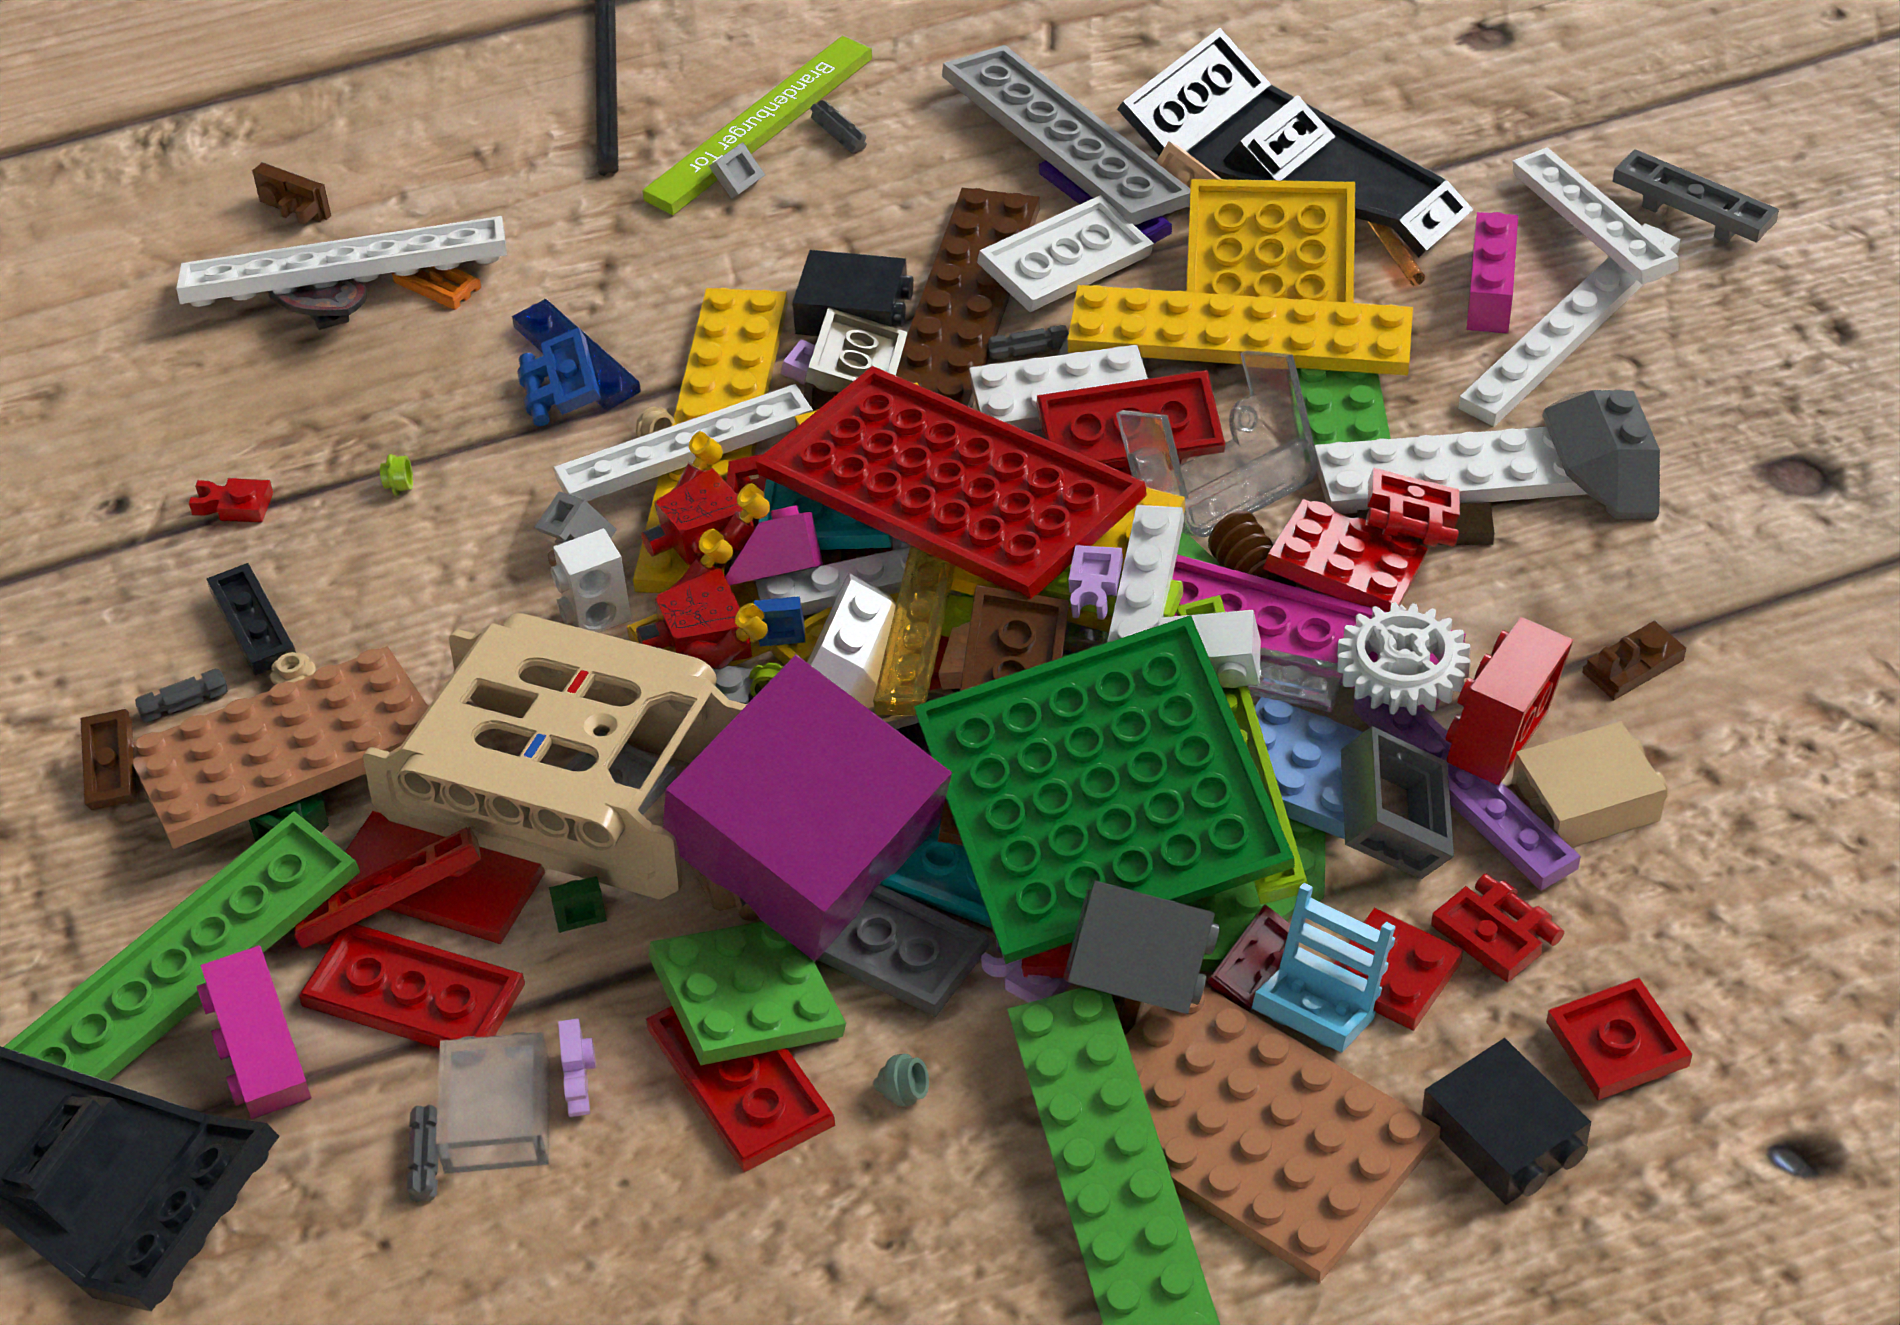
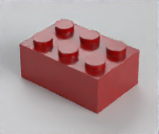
[1445,617,1574,786]

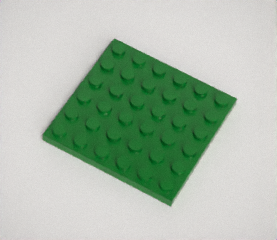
[914,615,1295,964]

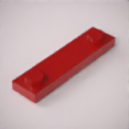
[294,827,481,949]

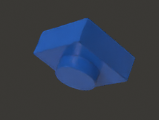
[754,596,806,647]

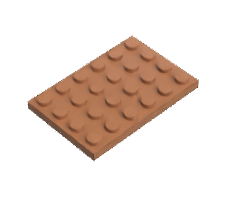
[133,646,429,849]
[1125,986,1441,1284]

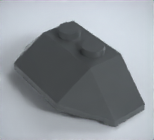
[1542,390,1660,519]

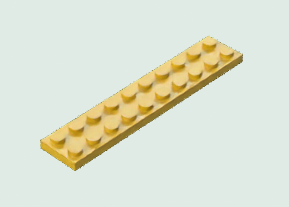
[633,288,788,593]

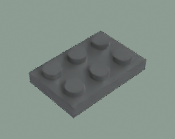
[817,884,989,1017]

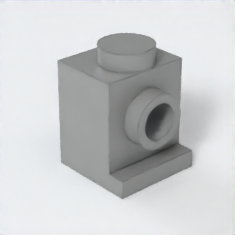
[535,491,617,545]

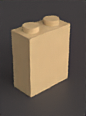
[1512,721,1668,848]

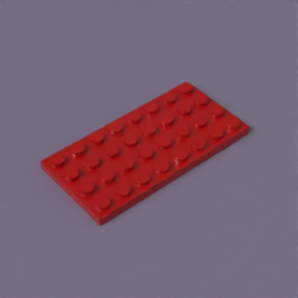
[755,366,1147,600]

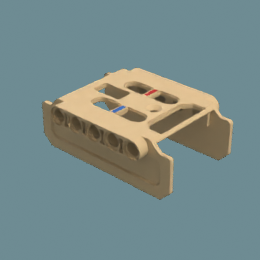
[363,613,747,900]

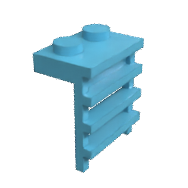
[1252,883,1395,1053]

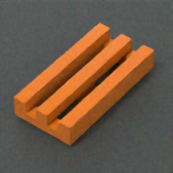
[392,266,481,310]

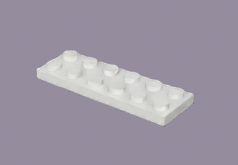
[1313,427,1587,514]

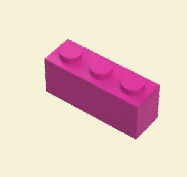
[1466,212,1518,333]
[196,945,311,1119]

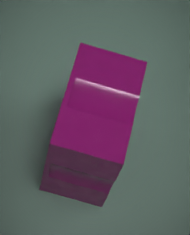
[662,654,952,962]

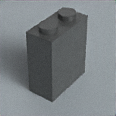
[1063,879,1219,1014]

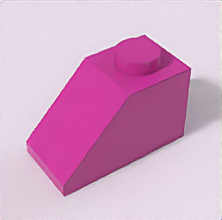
[726,505,823,585]

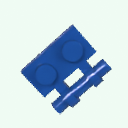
[517,327,601,426]

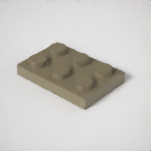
[804,307,908,392]

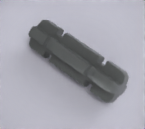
[810,100,867,153]
[988,325,1069,360]
[135,668,228,723]
[407,1105,440,1202]

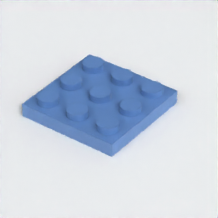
[1255,695,1363,839]

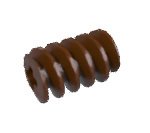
[1208,510,1296,587]

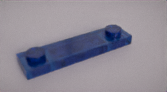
[512,299,641,411]

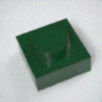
[549,876,607,933]

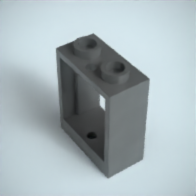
[1341,726,1454,879]

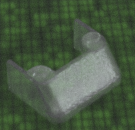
[1116,350,1318,537]

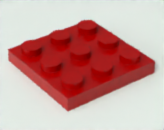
[1263,499,1428,612]

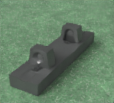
[1612,149,1779,243]

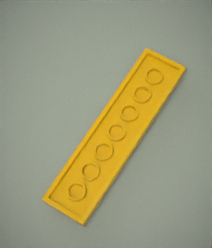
[1068,285,1413,376]

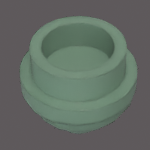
[873,1054,929,1106]

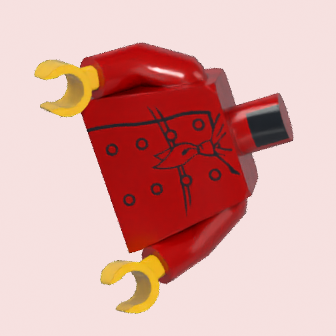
[641,431,770,565]
[636,529,768,669]

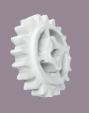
[1337,603,1471,715]

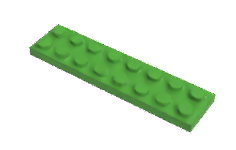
[4,811,360,1081]
[1007,987,1220,1325]

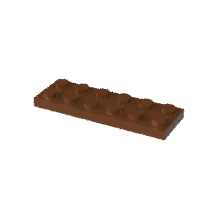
[938,585,1069,846]

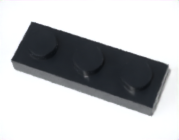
[206,563,296,676]

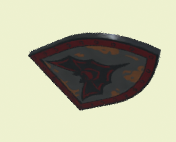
[268,278,367,330]

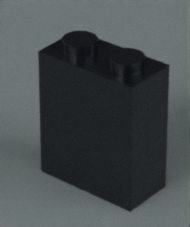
[792,250,914,336]
[1422,1038,1591,1205]

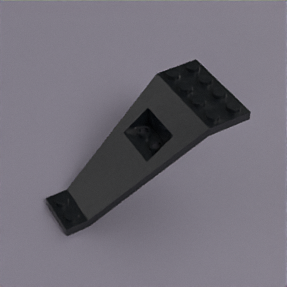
[1117,28,1473,258]
[0,1046,280,1312]

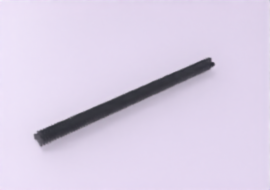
[595,0,619,176]

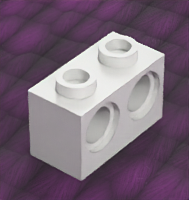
[551,528,632,632]

